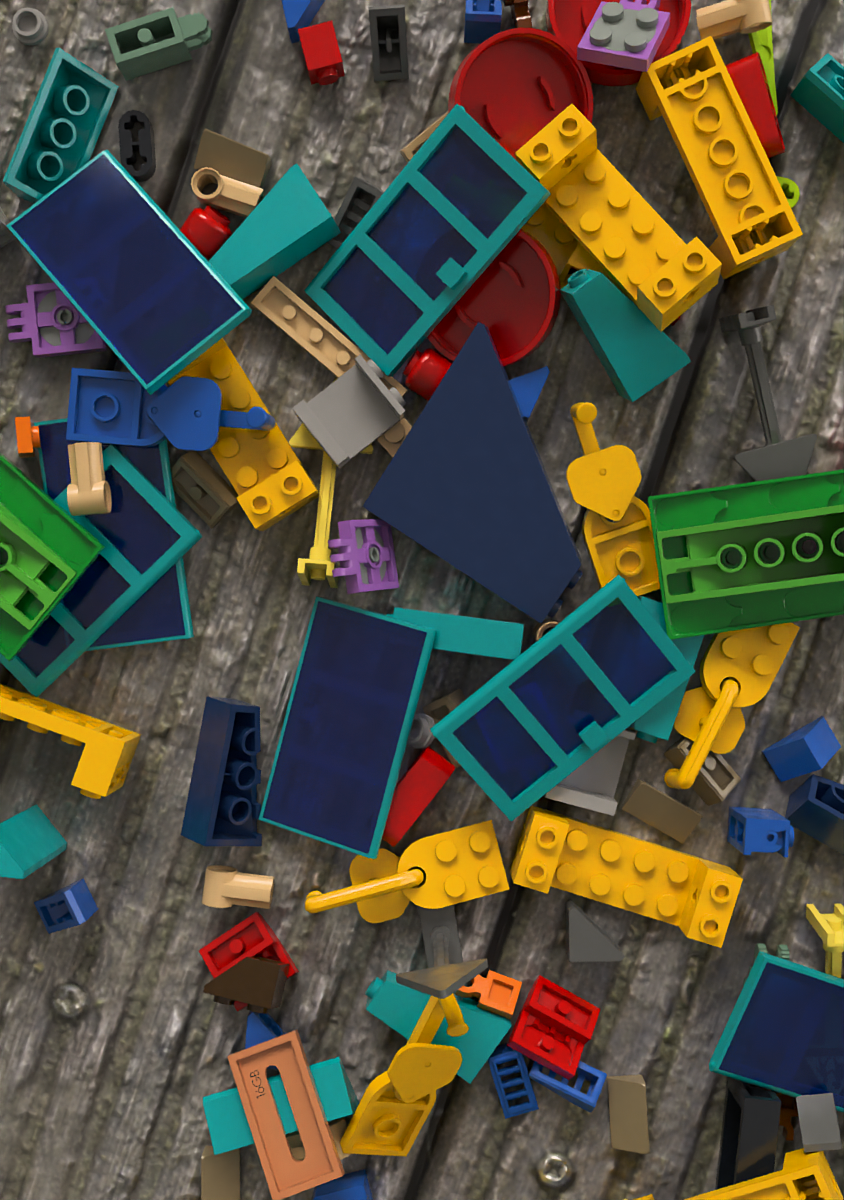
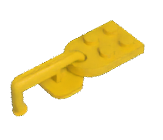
[566,402,661,607]
[664,622,800,789]
[305,820,510,923]
[340,993,469,1157]

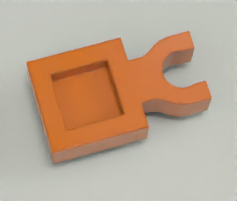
[15,416,41,458]
[455,970,522,1019]

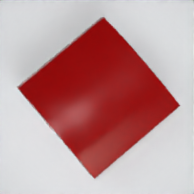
[199,912,299,1012]
[507,975,600,1080]

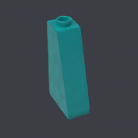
[208,163,341,299]
[560,269,691,402]
[630,596,704,743]
[384,607,524,660]
[365,970,512,1084]

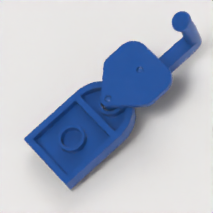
[66,368,276,451]

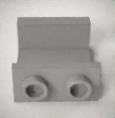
[292,355,407,469]
[544,708,636,816]

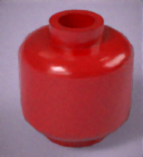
[180,205,232,259]
[402,348,452,401]

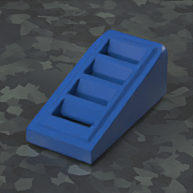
[488,1043,539,1119]
[528,1061,607,1113]

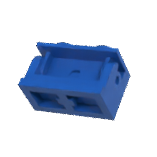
[727,806,794,857]

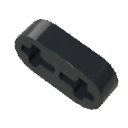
[118,110,156,182]

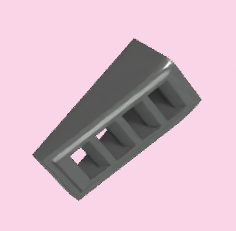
[326,176,384,258]

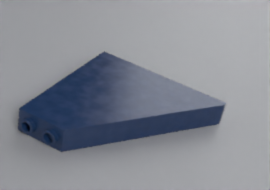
[362,322,583,623]

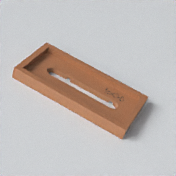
[227,1029,344,1200]

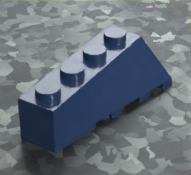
[181,696,262,846]
[785,774,844,855]

